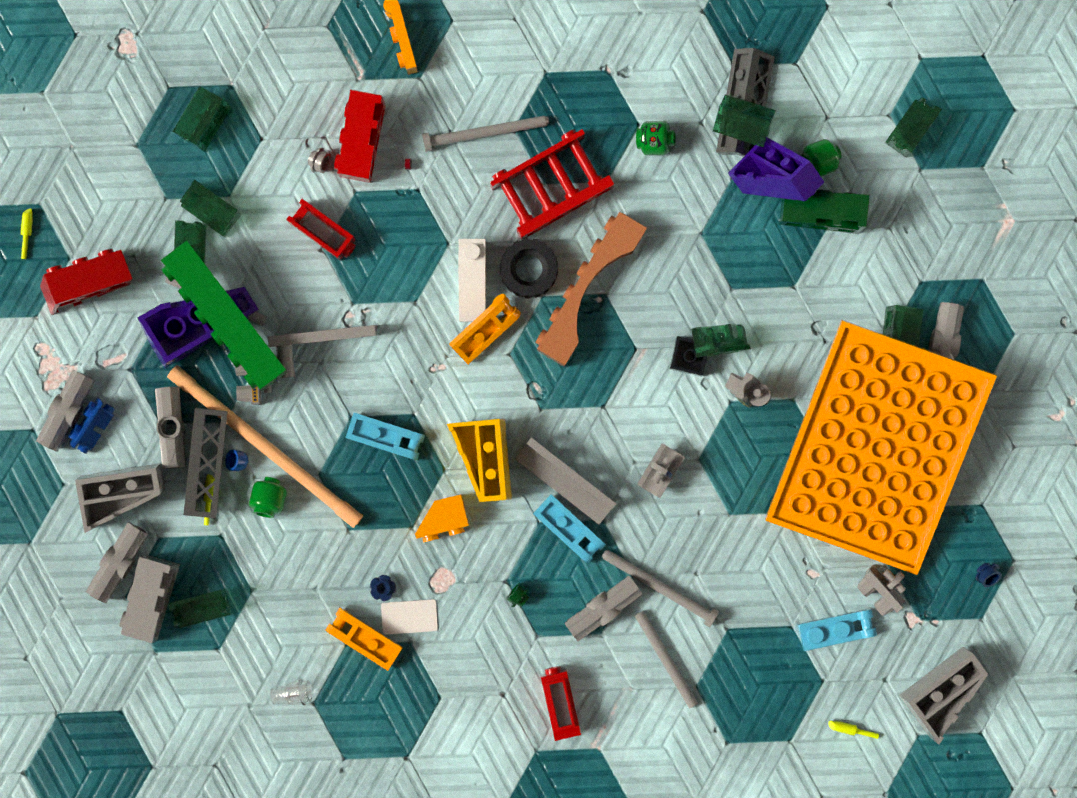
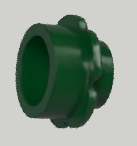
[506,582,530,608]

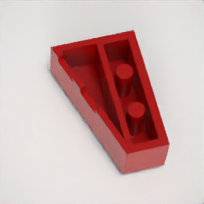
[334,90,386,183]
[40,249,132,315]

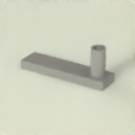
[268,325,377,378]

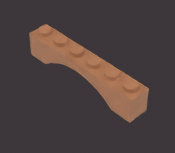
[535,212,647,367]

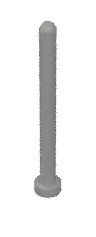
[422,116,549,152]
[602,550,719,627]

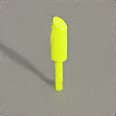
[20,208,33,259]
[203,474,215,526]
[828,721,879,739]

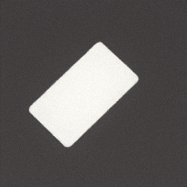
[381,599,438,635]

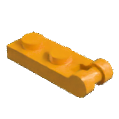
[383,0,418,75]
[449,294,521,365]
[325,607,403,671]

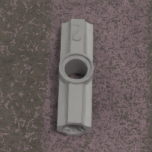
[928,302,964,359]
[36,370,95,452]
[155,387,187,469]
[86,522,149,603]
[564,575,642,642]

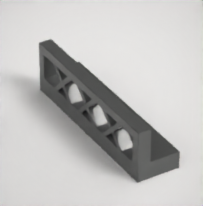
[716,48,775,157]
[183,408,228,518]

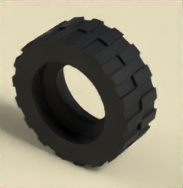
[500,238,558,299]

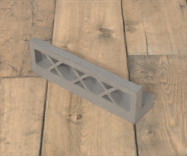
[515,437,616,524]

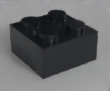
[669,336,710,377]

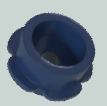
[975,563,1002,587]
[370,575,396,601]

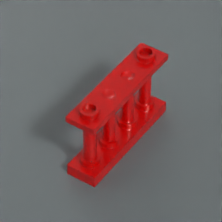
[490,129,614,240]

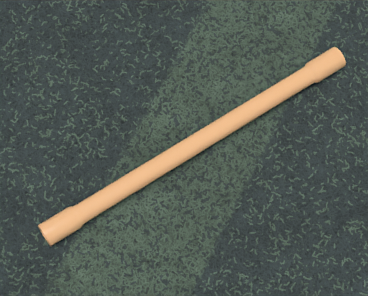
[167,365,363,528]

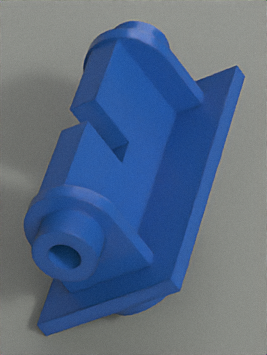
[68,397,115,454]

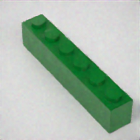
[161,241,287,391]

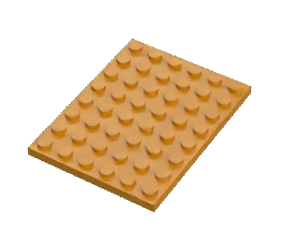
[765,319,997,575]

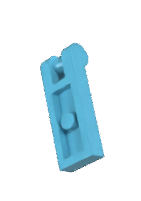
[346,413,425,461]
[533,494,606,564]
[798,609,877,651]

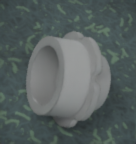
[308,148,331,173]

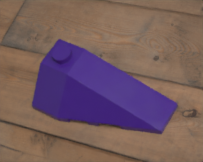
[137,287,259,369]

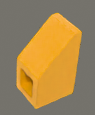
[415,494,469,543]

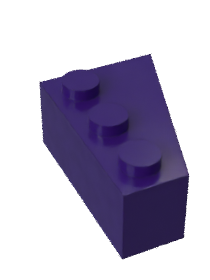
[728,136,824,201]

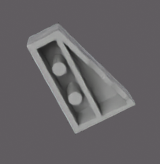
[75,463,165,533]
[119,555,180,643]
[899,647,988,744]

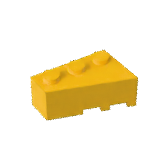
[447,419,512,502]

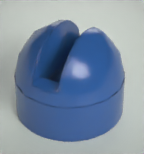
[225,449,249,471]

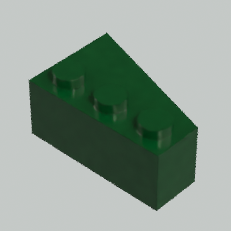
[779,189,870,234]

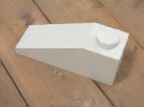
[458,239,486,322]

